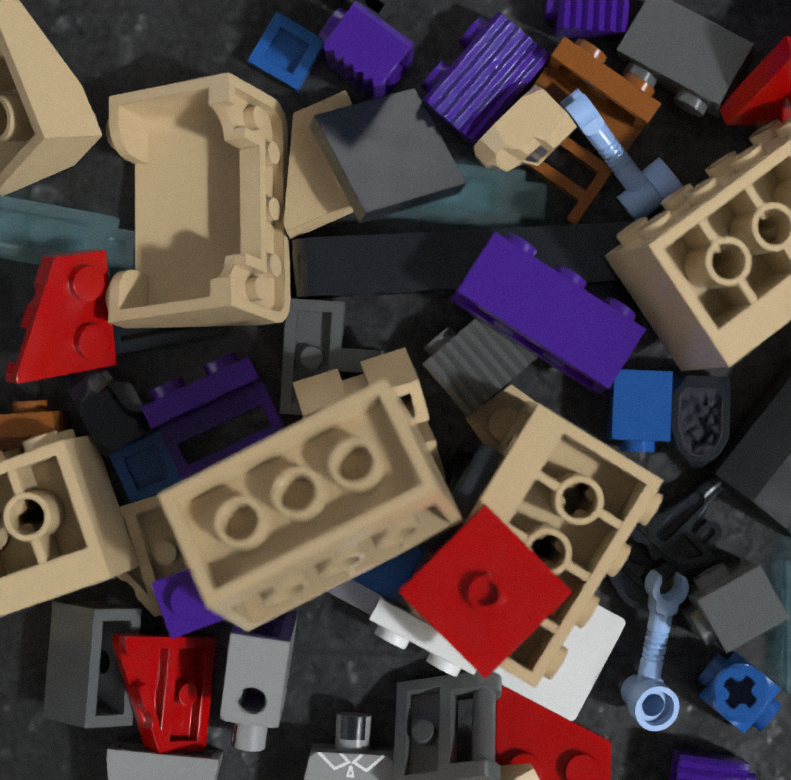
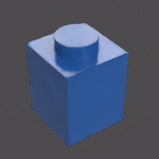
[606,369,673,452]

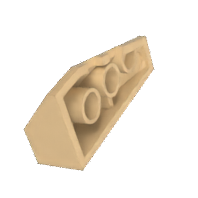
[0,0,102,197]

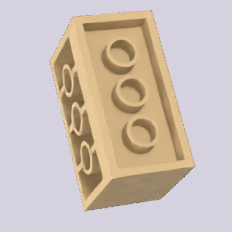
[605,117,791,371]
[158,378,464,632]
[407,401,663,689]
[0,429,139,616]

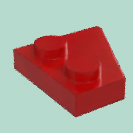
[5,248,117,384]
[112,633,217,754]
[495,685,611,780]

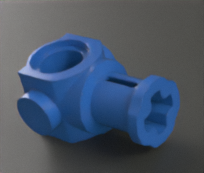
[697,652,783,734]

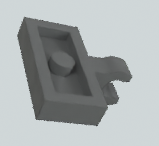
[279,299,384,415]

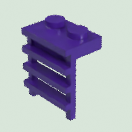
[141,352,286,481]

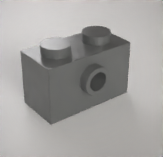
[616,0,754,119]
[680,558,790,653]
[43,601,142,728]

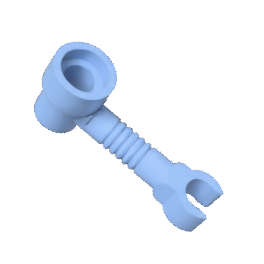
[560,89,683,221]
[621,569,689,731]

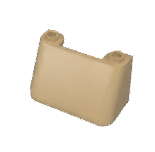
[105,72,291,328]

